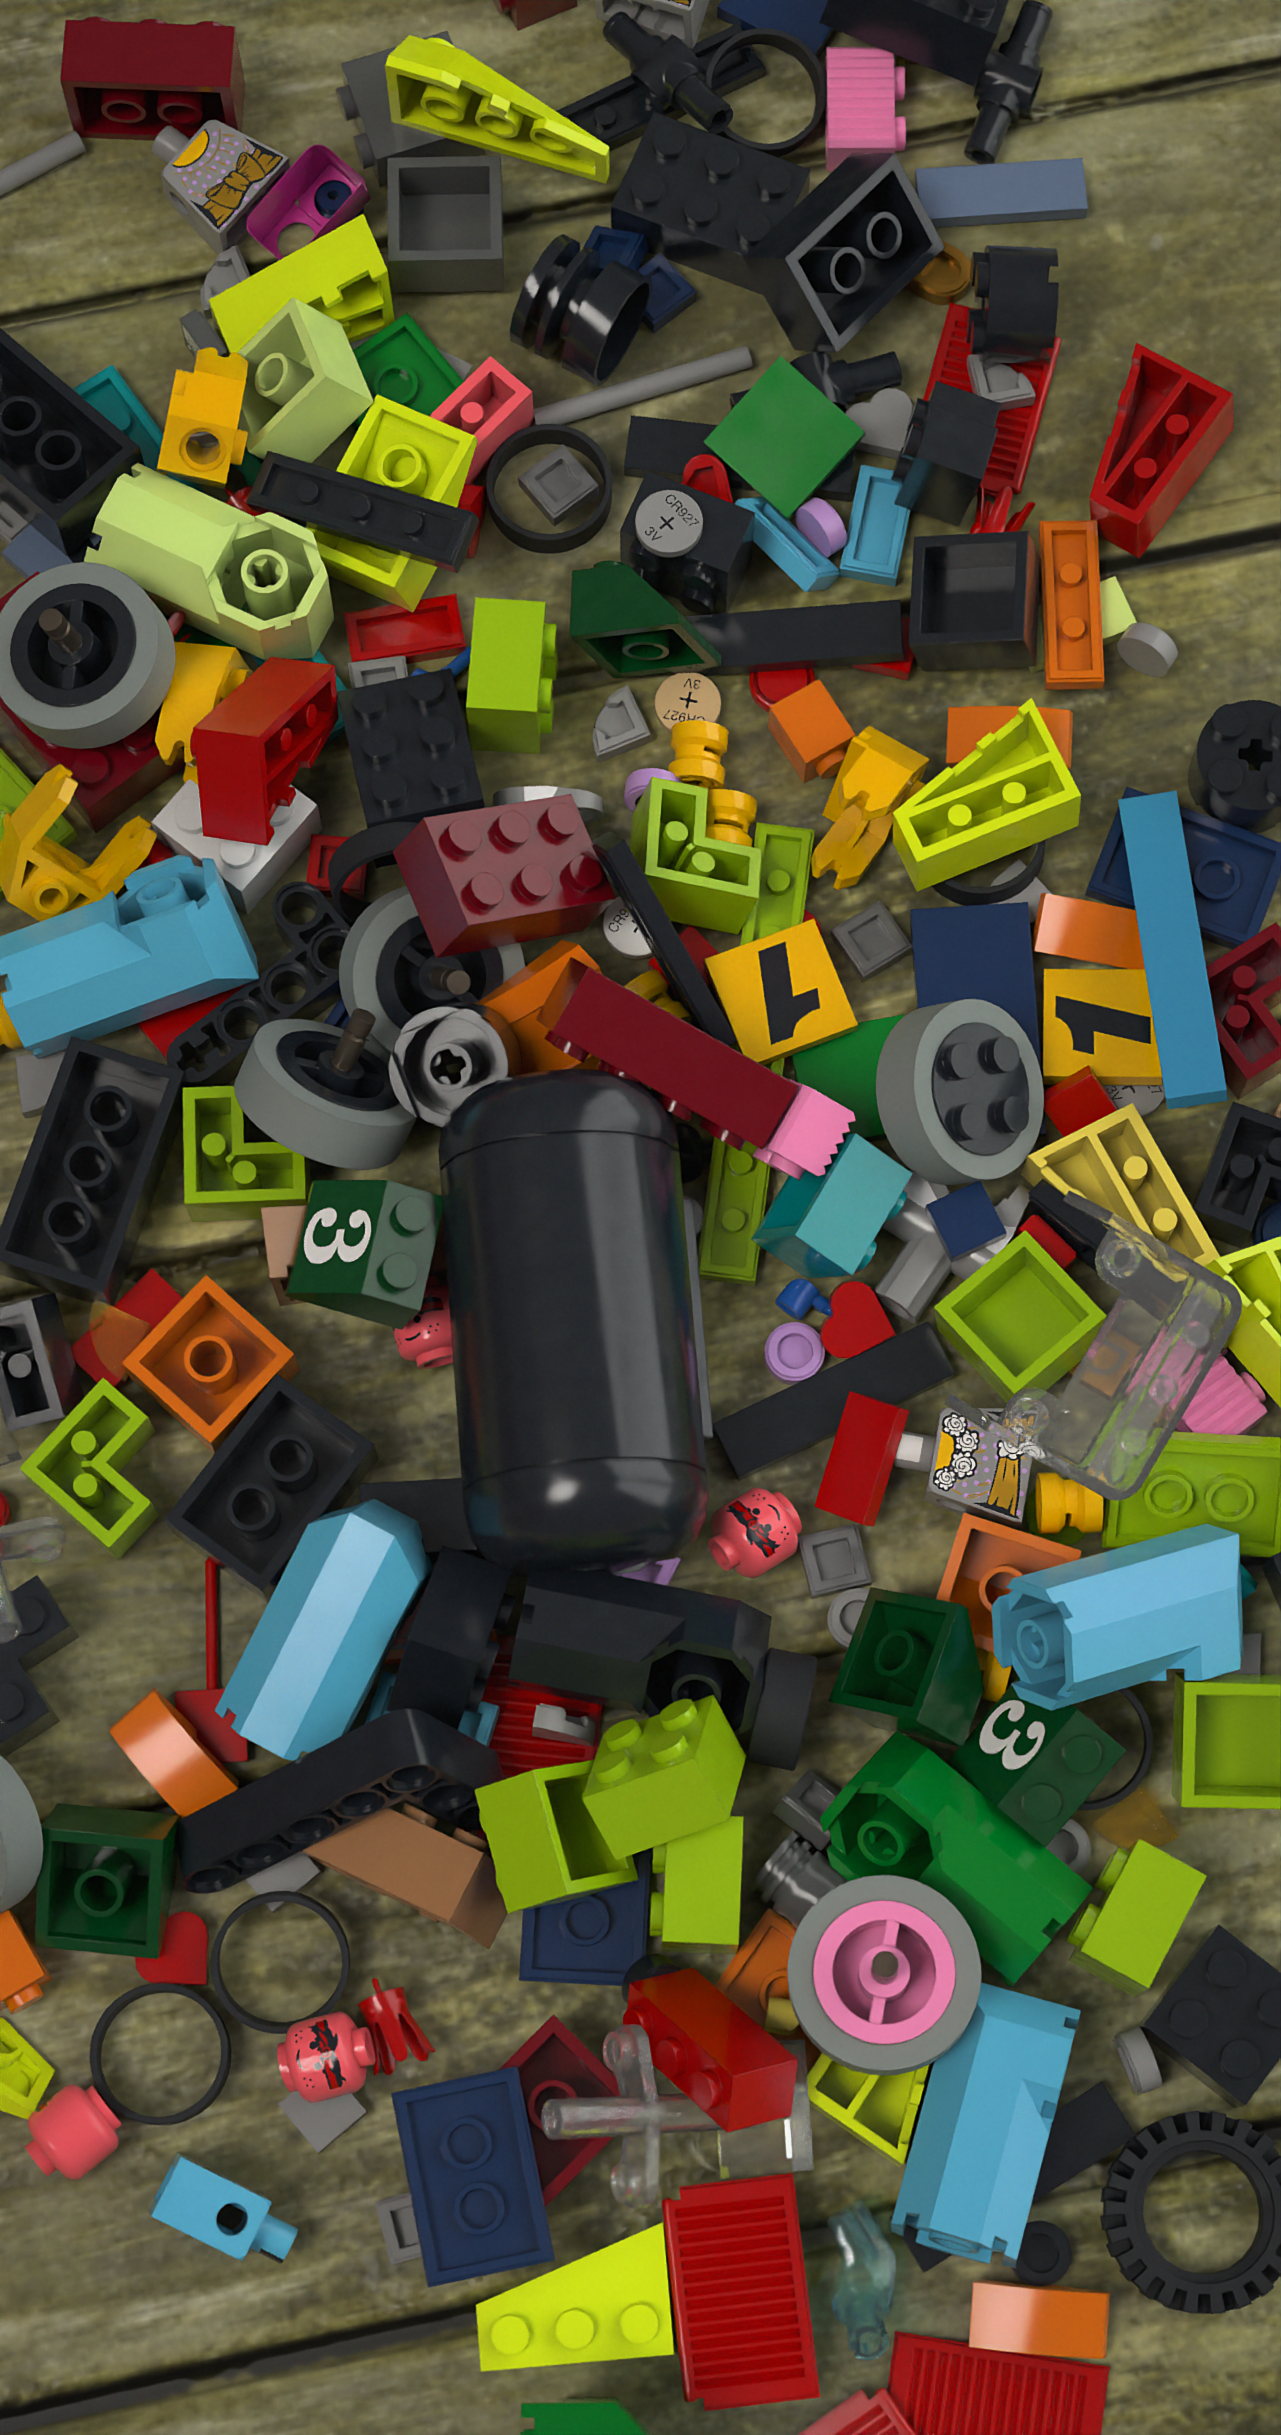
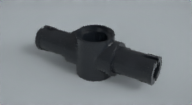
[964,0,1053,164]
[603,11,733,135]
[730,351,902,414]

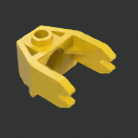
[156,347,249,489]
[155,642,253,785]
[811,725,930,890]
[0,764,157,922]

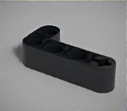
[167,881,351,1087]

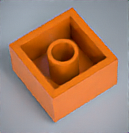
[122,1275,300,1454]

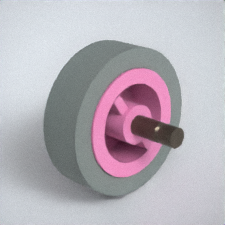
[787,1875,981,2075]

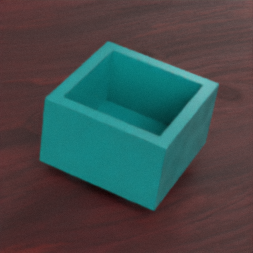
[751,1133,913,1279]

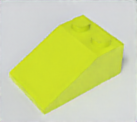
[306,395,478,612]

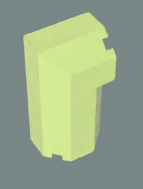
[84,463,334,660]

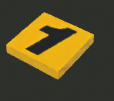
[704,919,858,1065]
[1043,969,1162,1085]

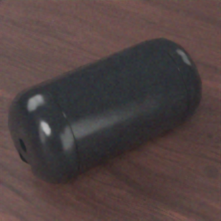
[438,1069,713,1577]

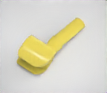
[764,1996,800,2036]

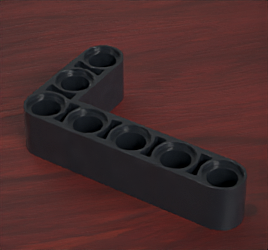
[176,1709,504,1894]

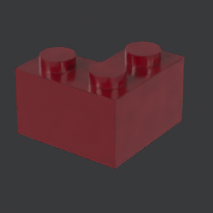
[1206,922,1281,1100]

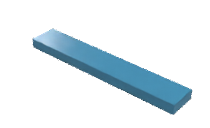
[1118,791,1228,1110]

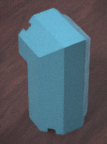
[0,855,259,1059]
[215,1499,433,1761]
[992,1524,1244,1711]
[891,1982,1081,2267]

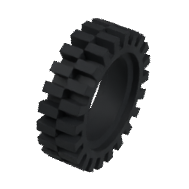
[1100,2111,1281,2314]

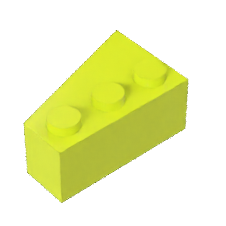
[476,2222,674,2371]

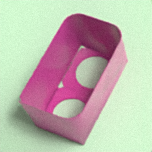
[247,145,371,260]

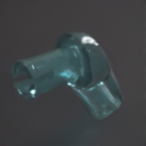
[827,2200,896,2361]

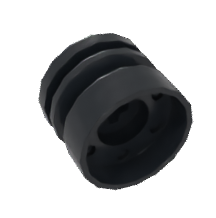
[510,234,652,386]

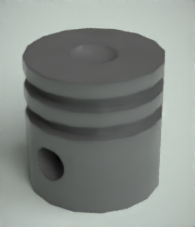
[748,1830,849,1929]

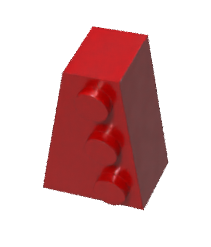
[1089,343,1234,559]
[190,656,339,846]

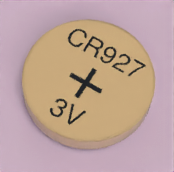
[655,673,721,733]

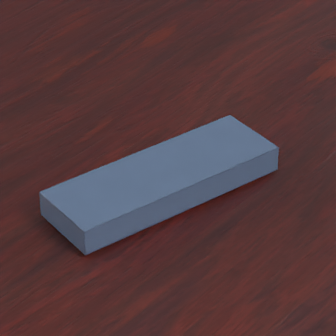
[914,158,1088,228]

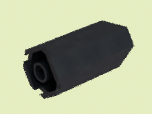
[507,1571,772,1735]

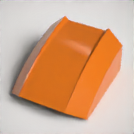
[476,939,602,1074]

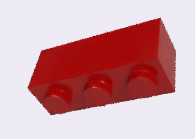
[623,1968,798,2133]

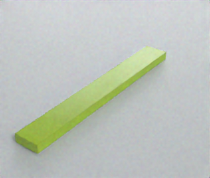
[698,822,815,1286]

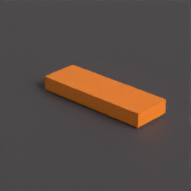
[1038,520,1104,690]

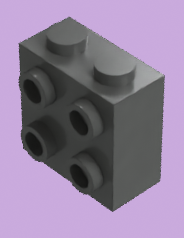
[336,31,485,187]

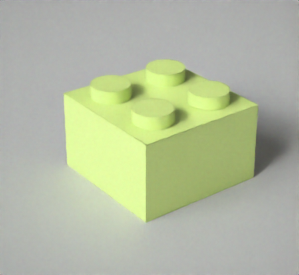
[238,297,374,463]

